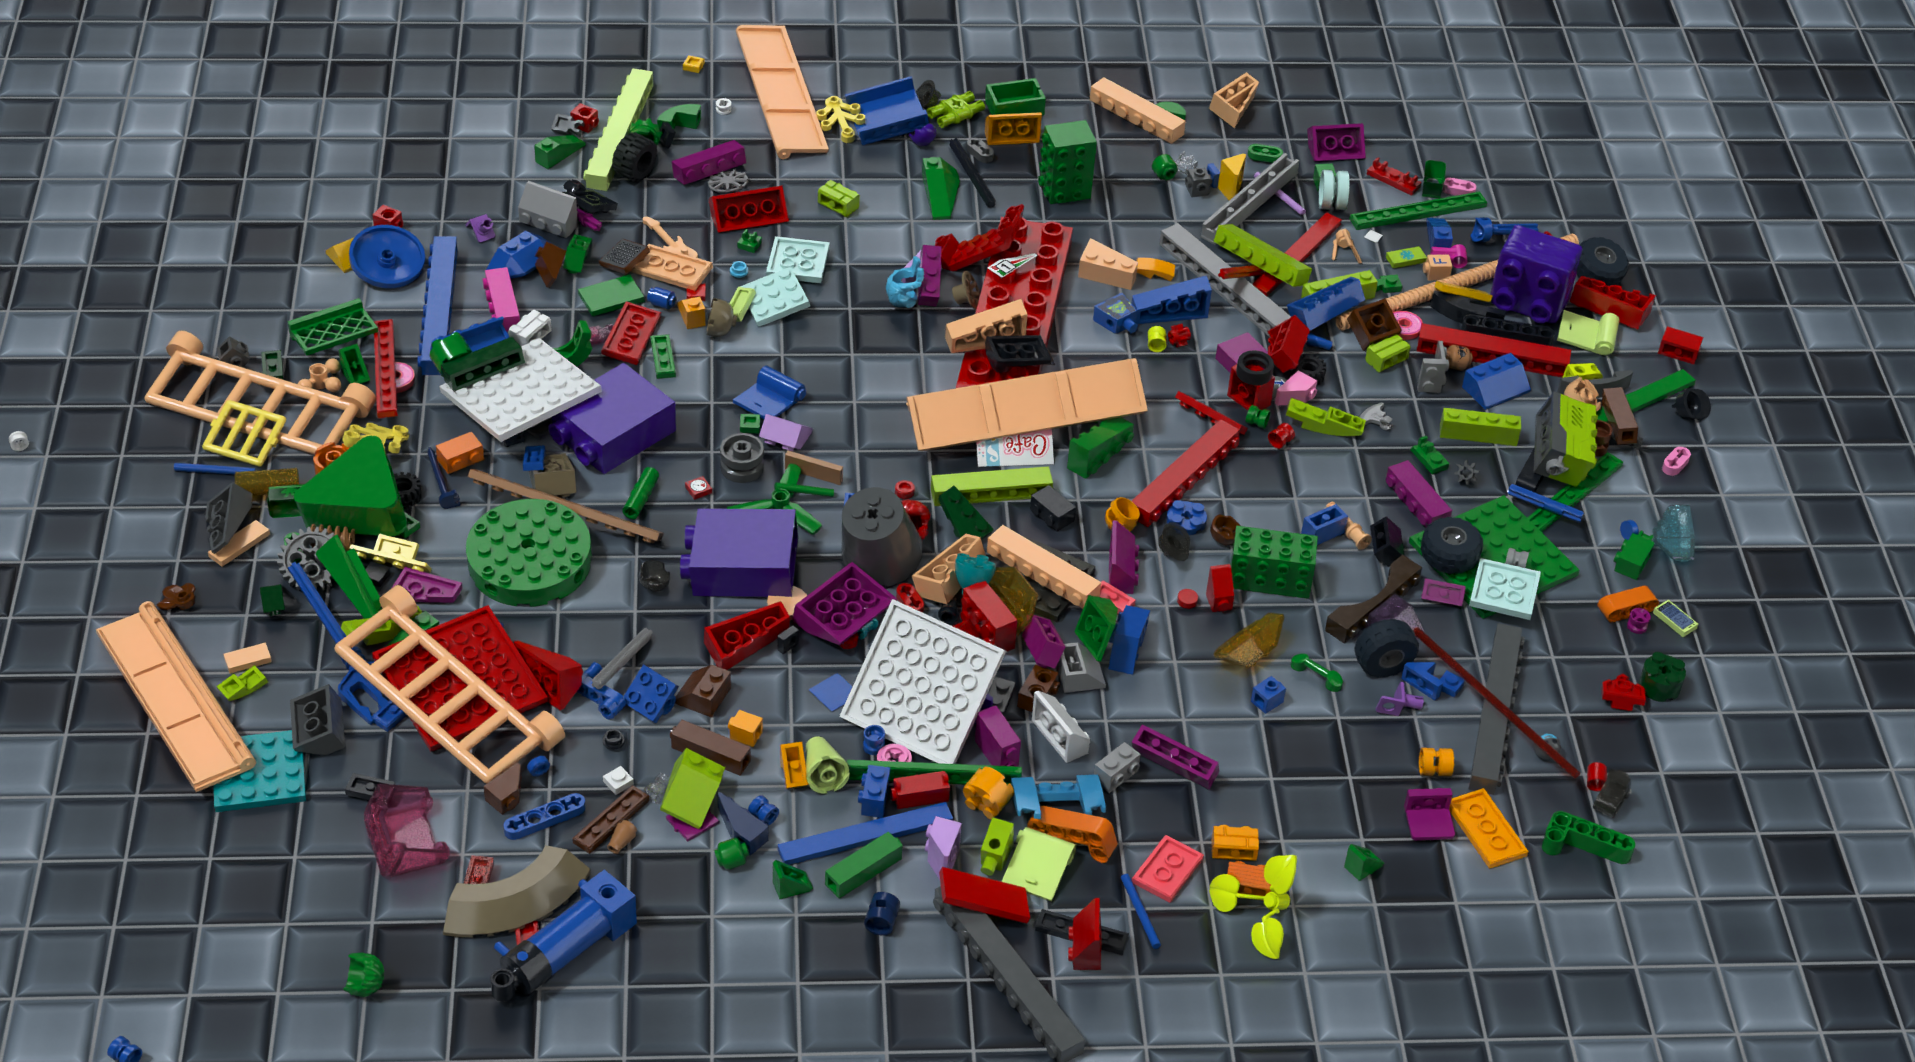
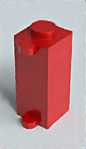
[890,771,950,809]

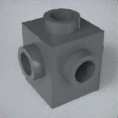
[1185,168,1212,197]
[217,336,250,367]

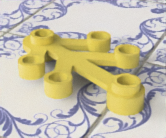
[816,96,865,143]
[342,423,409,454]

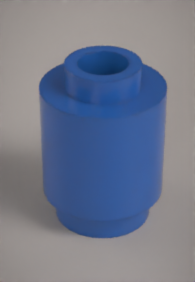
[647,287,677,310]

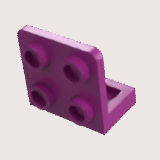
[1404,788,1455,840]

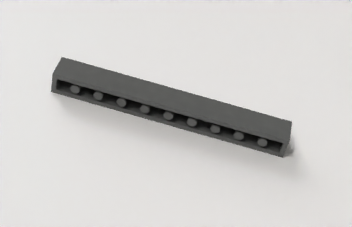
[1468,623,1525,795]
[933,886,1085,1062]

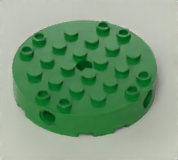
[466,499,592,607]

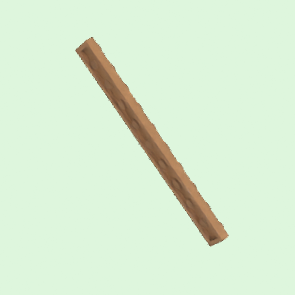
[468,469,664,543]

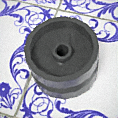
[720,433,764,483]

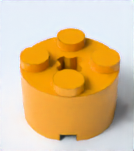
[963,767,1014,819]

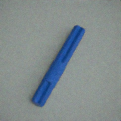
[1507,484,1584,522]

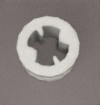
[716,98,731,115]
[9,431,29,451]

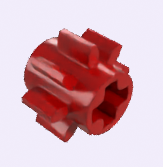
[1168,324,1191,348]

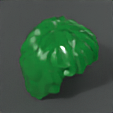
[343,952,384,997]

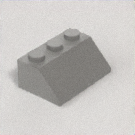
[518,181,578,238]

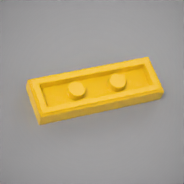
[1434,281,1492,302]

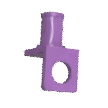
[465,214,495,243]
[1376,682,1424,716]

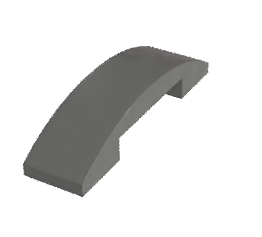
[1557,370,1633,398]

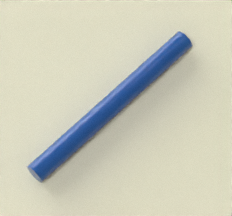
[174,463,256,476]
[1121,874,1161,949]

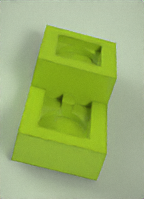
[216,665,268,701]

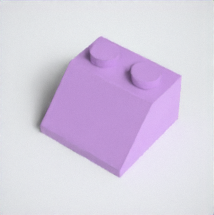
[759,414,813,451]
[925,816,962,880]

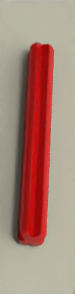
[1218,265,1264,280]

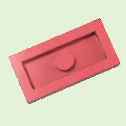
[1100,580,1136,614]

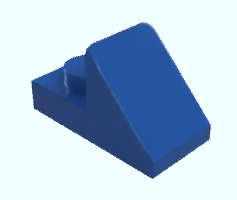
[1401,662,1443,701]

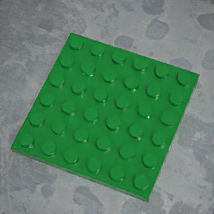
[1409,495,1580,619]

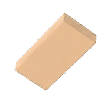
[223,642,272,674]

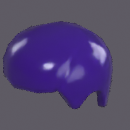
[909,124,937,147]

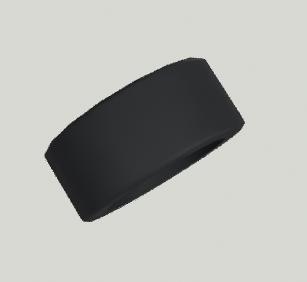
[1236,350,1274,386]

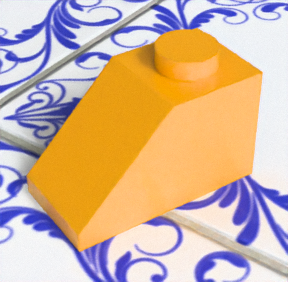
[677,297,706,329]

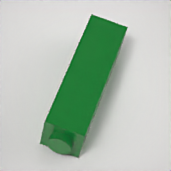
[825,832,903,899]

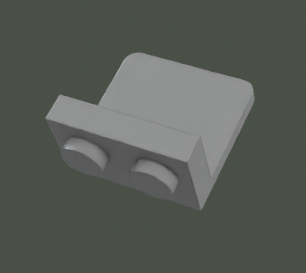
[1417,341,1449,393]

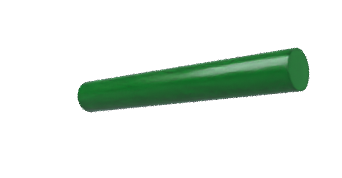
[774,482,834,497]

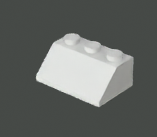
[1032,691,1090,763]

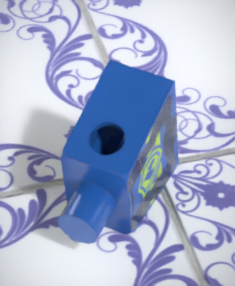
[1093,293,1138,334]

